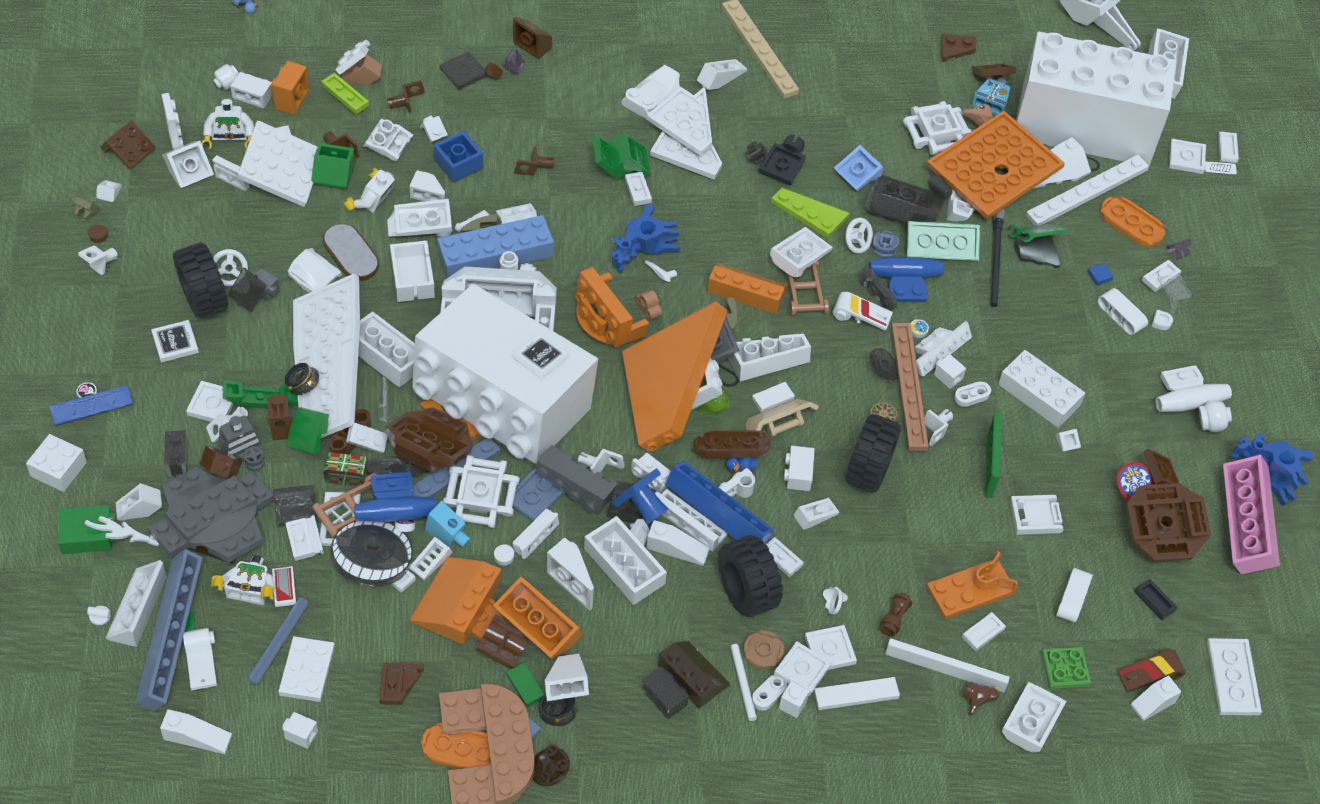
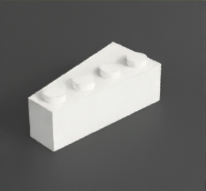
[728,334,811,381]

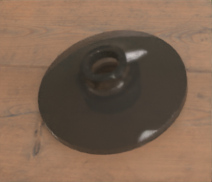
[870,348,898,382]

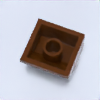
[513,17,552,60]

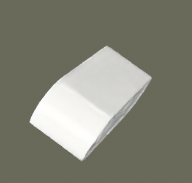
[1098,288,1148,335]
[1056,568,1093,623]

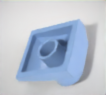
[834,145,884,191]

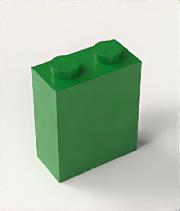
[58,505,115,554]

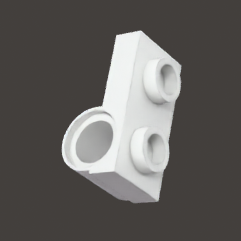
[719,468,755,498]

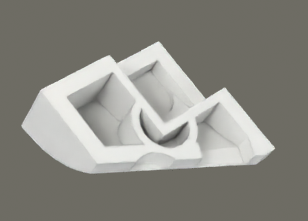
[946,188,975,221]

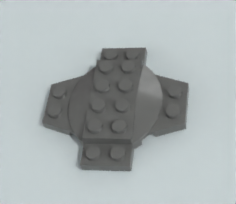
[148,467,275,563]

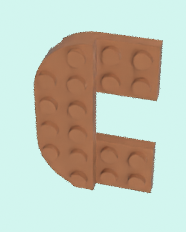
[439,684,534,804]

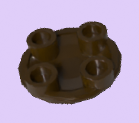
[532,745,570,787]

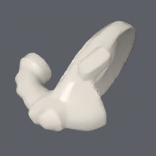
[823,586,848,615]

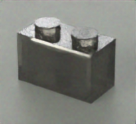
[164,430,188,477]
[641,667,689,719]

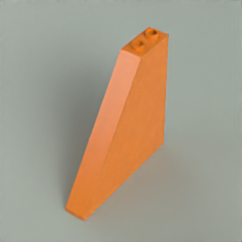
[622,302,727,453]

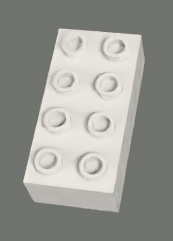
[998,350,1085,428]
[584,516,667,605]

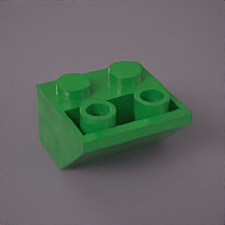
[311,143,355,189]

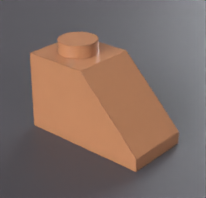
[342,54,382,85]

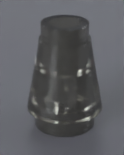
[928,175,953,198]

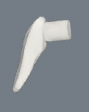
[645,261,677,282]

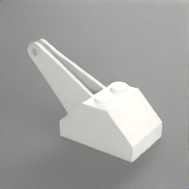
[1060,0,1141,51]

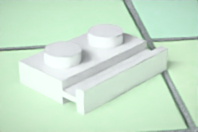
[212,155,250,191]
[286,515,324,561]

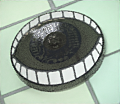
[331,521,413,587]

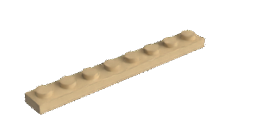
[722,0,799,99]

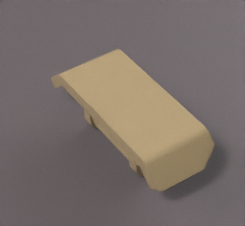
[745,399,819,437]

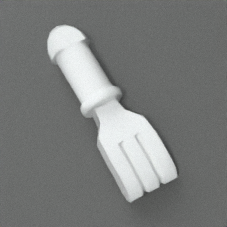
[455,210,489,232]

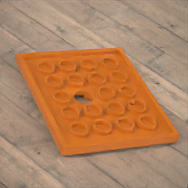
[926,111,1065,219]

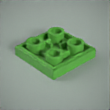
[1041,647,1091,689]

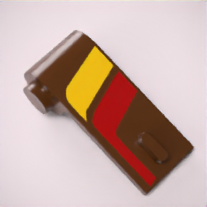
[1118,648,1186,692]

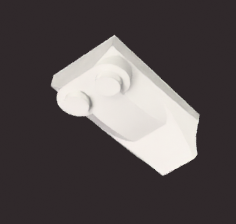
[621,65,680,119]
[387,199,452,237]
[770,227,833,277]
[1002,682,1066,752]

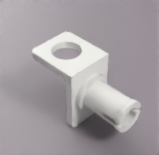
[78,246,118,275]
[206,406,248,443]
[924,409,953,446]
[578,449,625,474]

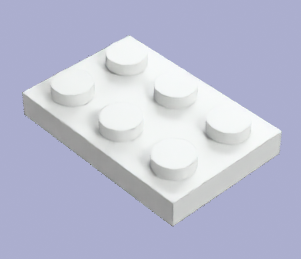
[162,93,184,150]
[279,636,335,702]

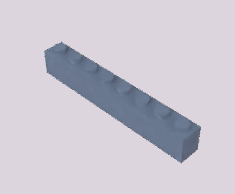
[135,549,203,711]

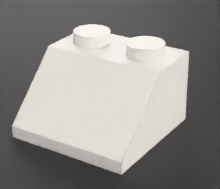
[162,141,214,188]

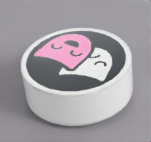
[77,383,97,398]
[395,520,415,532]

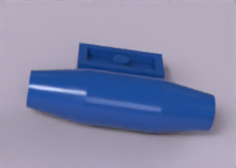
[869,257,944,302]
[354,472,436,523]

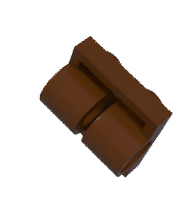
[476,614,528,669]

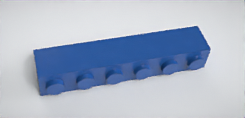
[665,461,774,545]

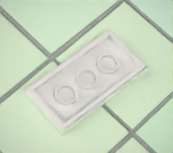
[1207,638,1262,715]

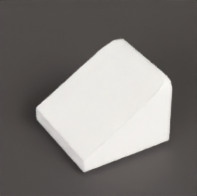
[96,180,122,202]
[1055,429,1081,452]

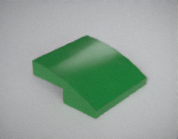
[287,407,329,454]

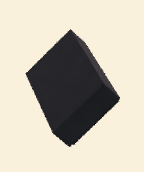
[1134,579,1178,621]

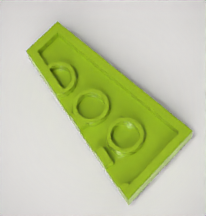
[771,188,850,239]

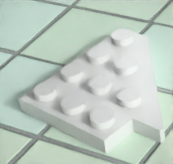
[647,87,712,156]
[650,131,722,180]

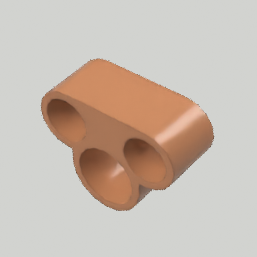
[635,290,662,320]

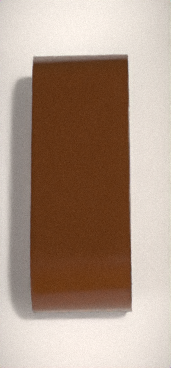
[329,409,371,455]

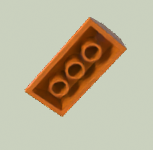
[707,263,788,314]
[493,576,583,659]

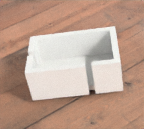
[390,241,435,302]

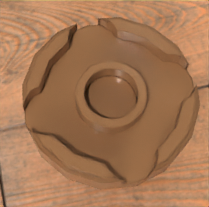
[743,630,784,670]

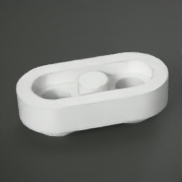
[954,382,991,407]
[752,675,787,711]

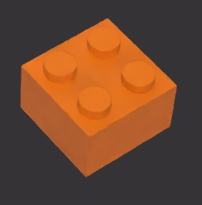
[271,61,309,115]

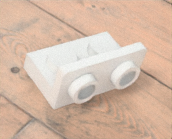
[496,203,537,224]
[631,453,671,493]

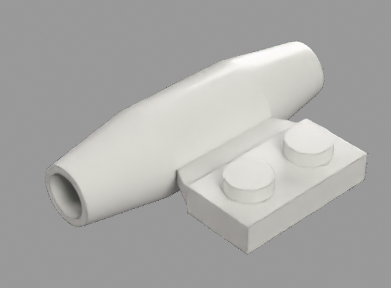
[1156,365,1232,412]

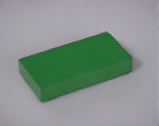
[506,662,545,708]

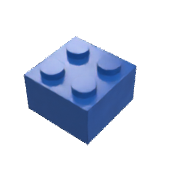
[434,131,483,182]

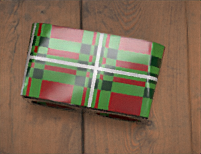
[323,452,367,486]

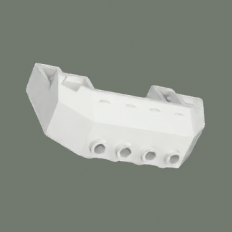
[440,267,557,332]

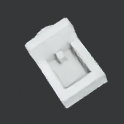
[420,116,448,143]

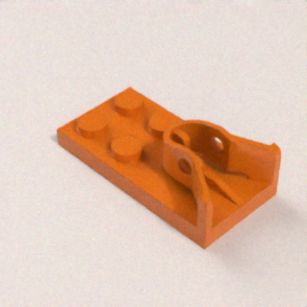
[926,551,1019,620]

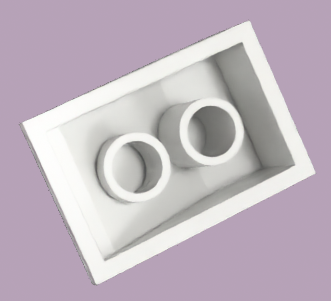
[547,538,594,611]

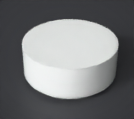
[494,545,514,565]

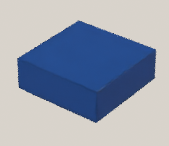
[1088,263,1114,285]

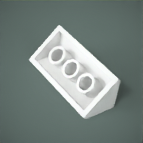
[106,560,167,647]

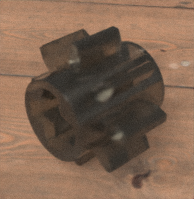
[745,142,767,164]

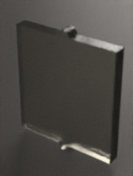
[228,268,268,312]

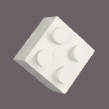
[26,434,87,492]

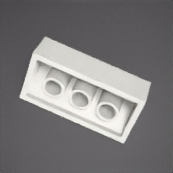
[358,312,415,387]

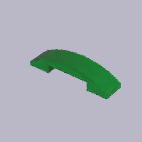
[222,380,299,408]

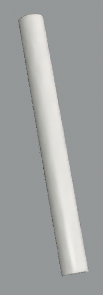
[730,644,757,721]

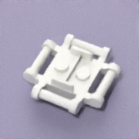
[903,101,972,155]
[443,455,520,528]

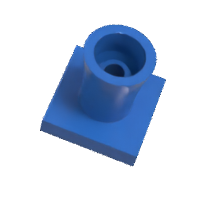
[612,468,669,524]

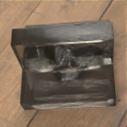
[273,485,318,527]

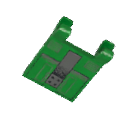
[1008,223,1068,242]

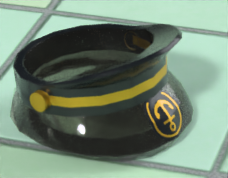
[285,362,319,395]
[538,694,577,726]

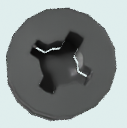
[243,446,265,471]

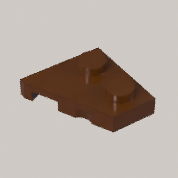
[941,34,976,62]
[379,663,424,705]

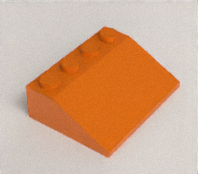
[409,557,502,645]

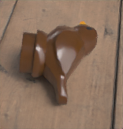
[962,681,999,716]

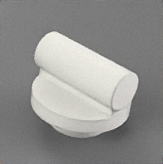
[87,606,111,625]

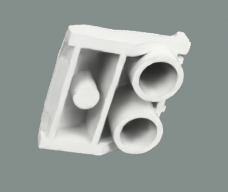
[363,118,413,161]
[288,248,342,293]

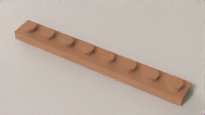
[891,323,928,451]

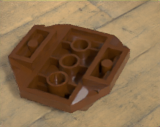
[385,407,473,473]

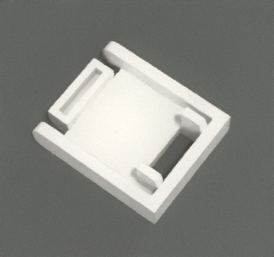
[1010,495,1064,535]

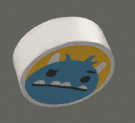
[911,319,929,338]

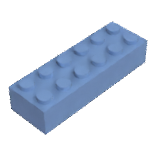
[437,215,554,278]

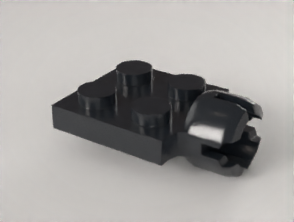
[759,134,806,186]

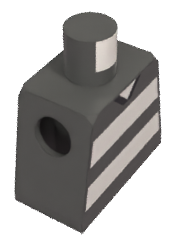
[218,416,261,456]

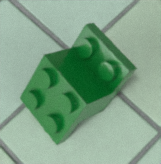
[592,132,651,180]

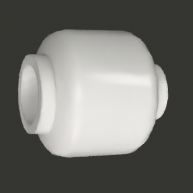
[213,64,239,90]

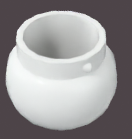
[1199,400,1232,433]

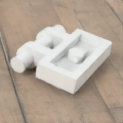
[335,40,370,75]

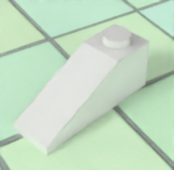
[697,59,747,90]
[646,520,710,566]
[160,710,232,754]

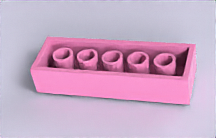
[1223,455,1280,575]

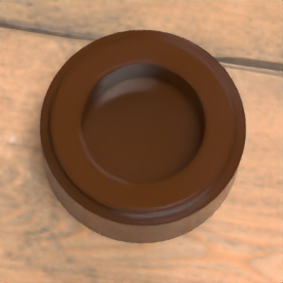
[485,63,503,79]
[88,224,108,243]

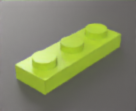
[321,73,369,114]

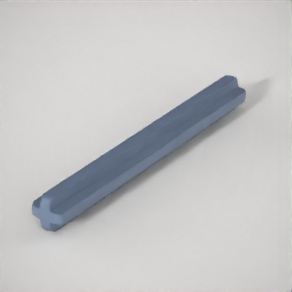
[248,597,309,685]

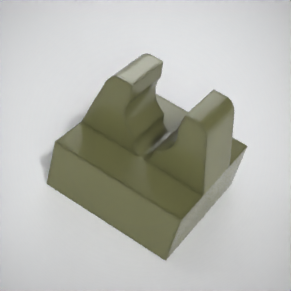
[74,197,100,220]

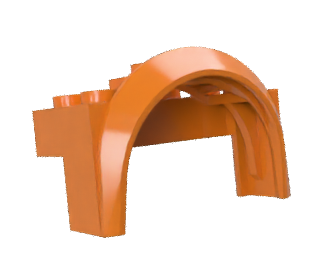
[575,267,649,348]

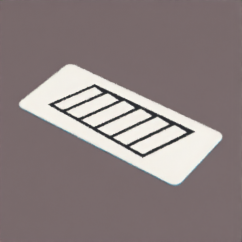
[1205,161,1237,174]

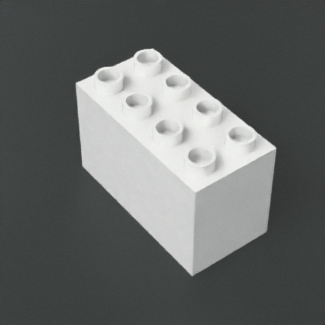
[1016,31,1176,166]
[412,284,598,464]

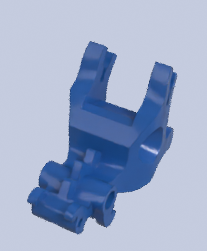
[611,204,680,273]
[1230,434,1314,506]

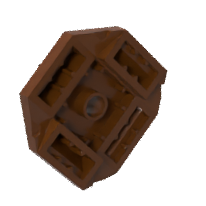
[1125,483,1211,563]

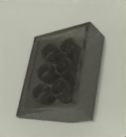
[864,174,947,226]

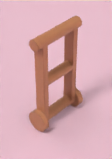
[787,260,829,316]
[312,473,378,538]

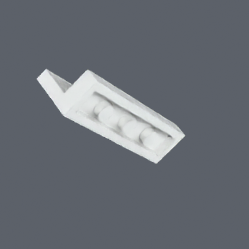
[655,489,728,552]

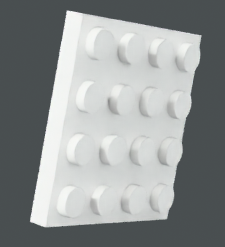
[236,120,317,207]

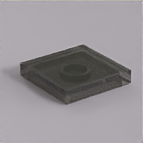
[440,51,488,90]

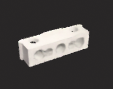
[513,509,559,559]

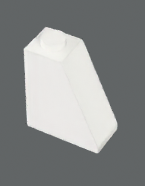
[545,654,589,701]

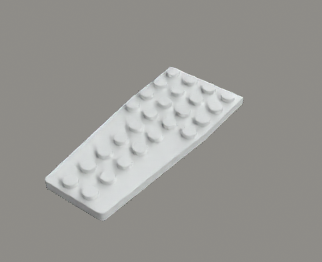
[293,273,360,438]

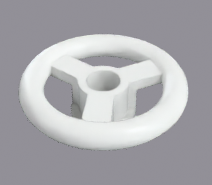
[846,218,873,254]
[213,249,248,286]

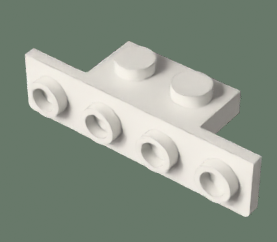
[915,321,972,376]

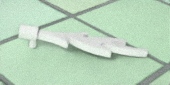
[84,516,159,546]

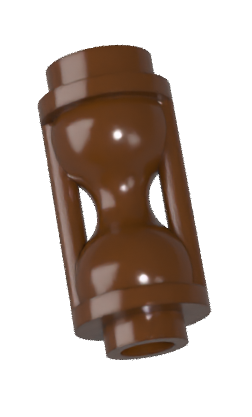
[880,593,913,637]

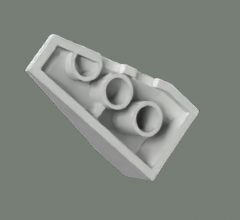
[1034,137,1091,188]

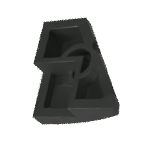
[1014,235,1060,268]

